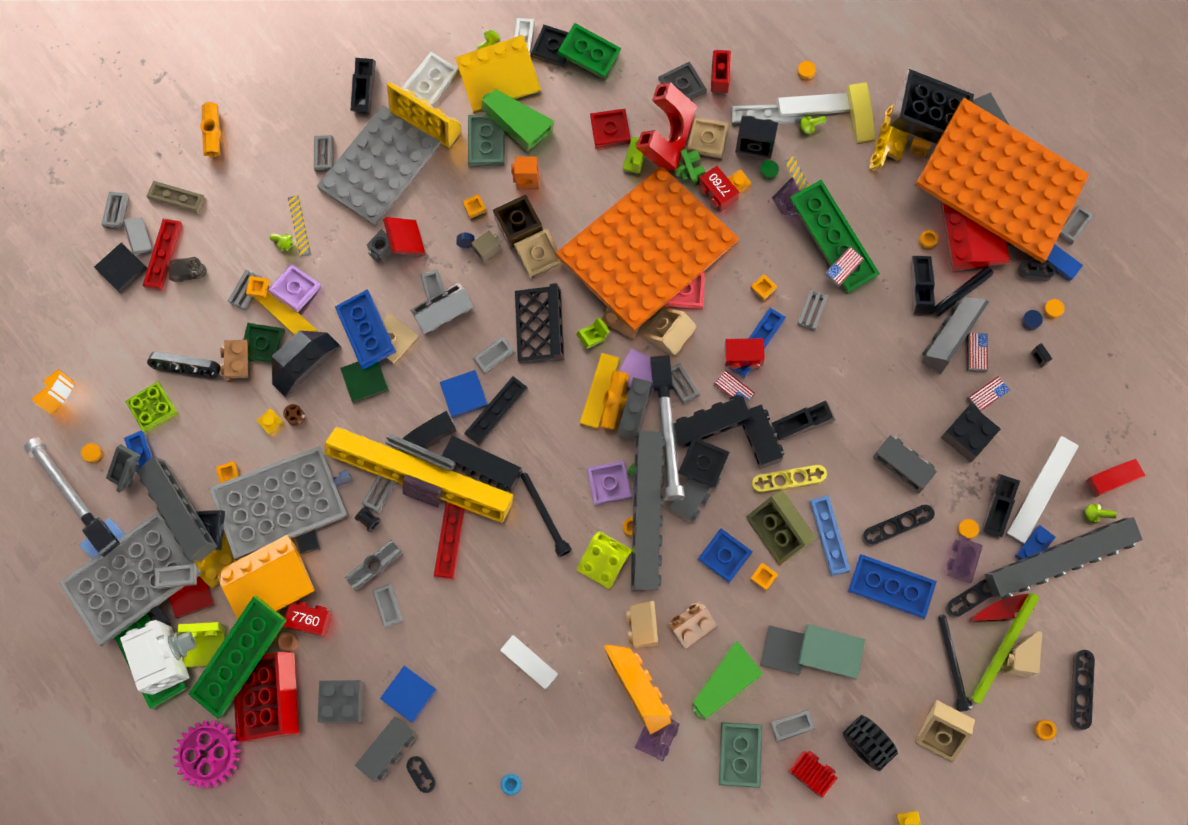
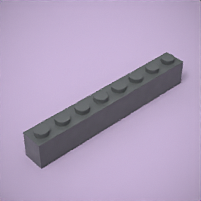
[631,430,665,591]
[984,517,1143,599]

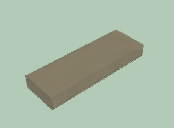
[146,181,205,214]

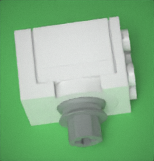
[120,620,197,695]

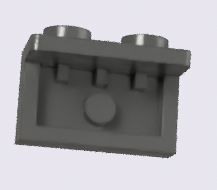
[106,444,141,493]

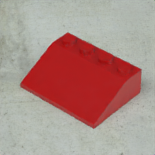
[940,201,1010,272]
[234,652,299,742]

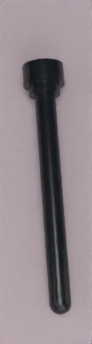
[521,472,572,557]
[938,614,974,712]

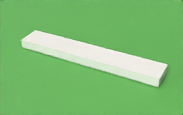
[1006,436,1079,544]

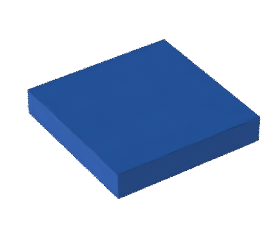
[440,370,487,418]
[697,528,753,583]
[380,666,437,723]

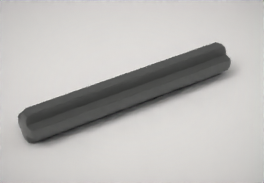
[385,434,455,472]

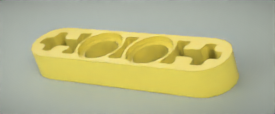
[752,465,827,494]

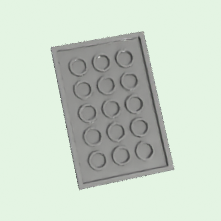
[317,105,441,227]
[209,446,348,560]
[59,512,202,646]

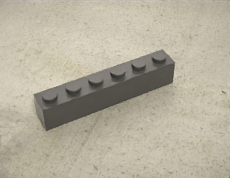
[137,456,217,562]

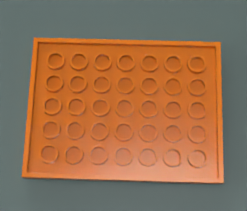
[915,98,1089,263]
[555,167,740,332]

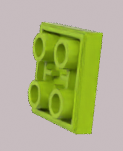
[125,381,178,433]

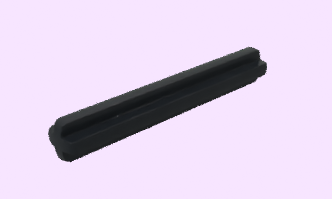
[933,266,994,316]

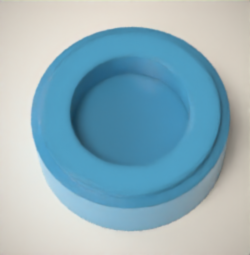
[501,774,522,795]

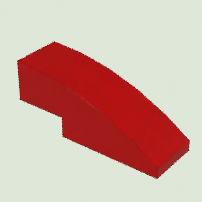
[1086,459,1146,498]
[970,594,1034,623]

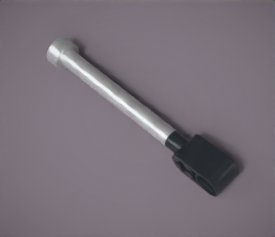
[650,355,685,501]
[24,437,120,557]

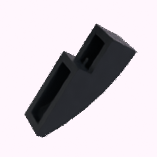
[350,58,376,112]
[912,256,935,314]
[772,400,836,441]
[402,411,457,456]
[983,474,1020,537]

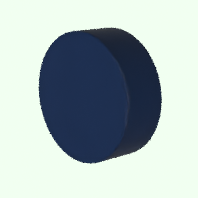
[456,233,475,248]
[1022,310,1043,330]

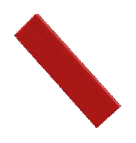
[143,218,182,291]
[434,502,465,580]

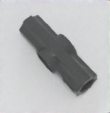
[345,540,403,591]

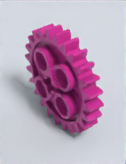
[173,720,241,788]

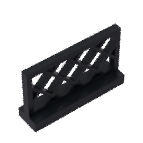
[515,283,565,363]

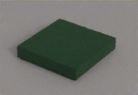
[243,323,285,365]
[340,362,389,403]

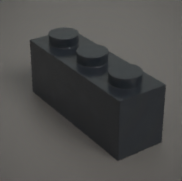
[742,404,784,469]

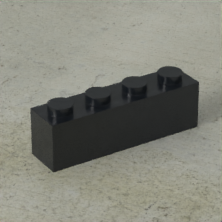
[673,395,755,448]
[441,435,523,492]

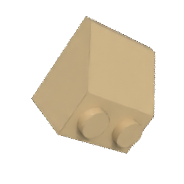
[640,307,697,355]
[626,601,658,649]
[1001,632,1042,677]
[916,700,975,762]

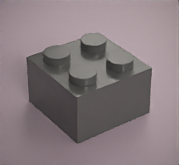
[318,680,364,724]

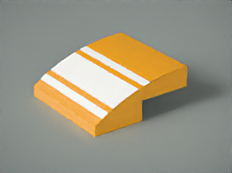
[31,369,75,414]

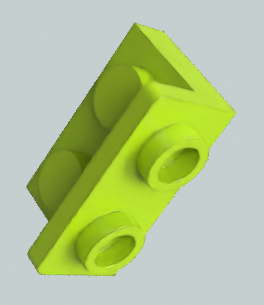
[623,131,645,174]

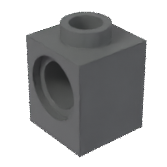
[367,229,392,262]

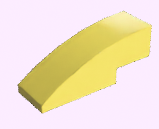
[847,82,875,144]

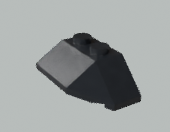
[272,330,341,398]

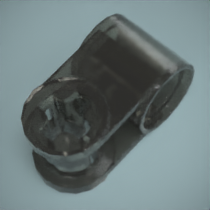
[169,257,207,282]

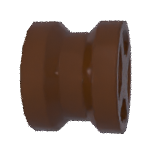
[283,404,306,426]

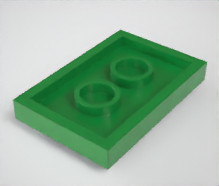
[557,23,621,79]

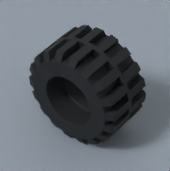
[842,715,898,771]

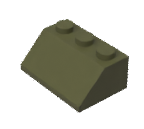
[746,491,817,565]

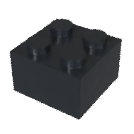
[735,116,778,159]
[941,404,1001,462]

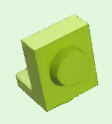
[576,318,610,349]

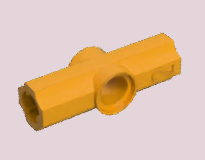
[200,102,221,158]
[601,371,630,430]

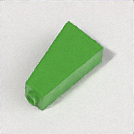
[482,89,554,152]
[692,641,763,720]

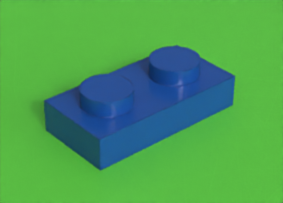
[124,430,153,472]
[1015,525,1056,560]

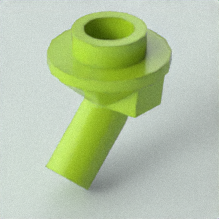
[477,30,501,49]
[800,116,827,134]
[269,233,294,251]
[1085,504,1116,523]

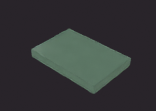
[468,114,505,167]
[798,624,865,679]
[719,722,762,788]

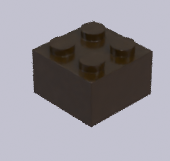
[493,194,543,249]

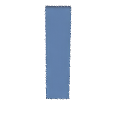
[809,495,851,576]

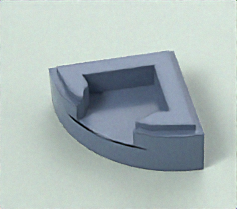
[333,470,353,486]

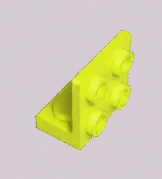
[577,531,632,589]
[178,622,225,667]

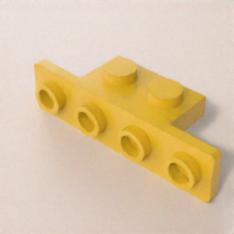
[869,104,909,171]

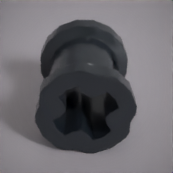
[355,506,381,532]

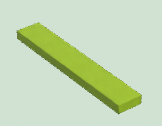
[971,593,1040,704]

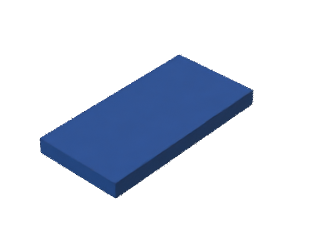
[335,289,396,370]
[848,554,937,619]

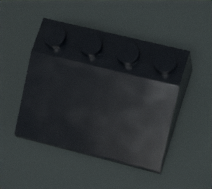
[890,69,974,144]

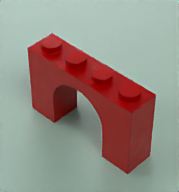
[636,82,697,170]

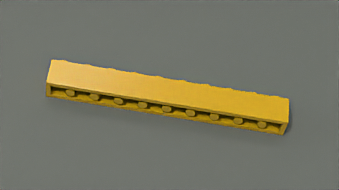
[325,427,513,523]

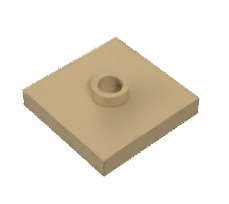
[687,117,729,159]
[514,229,562,278]
[382,313,418,364]

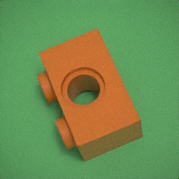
[511,157,539,190]

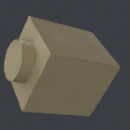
[471,230,502,263]

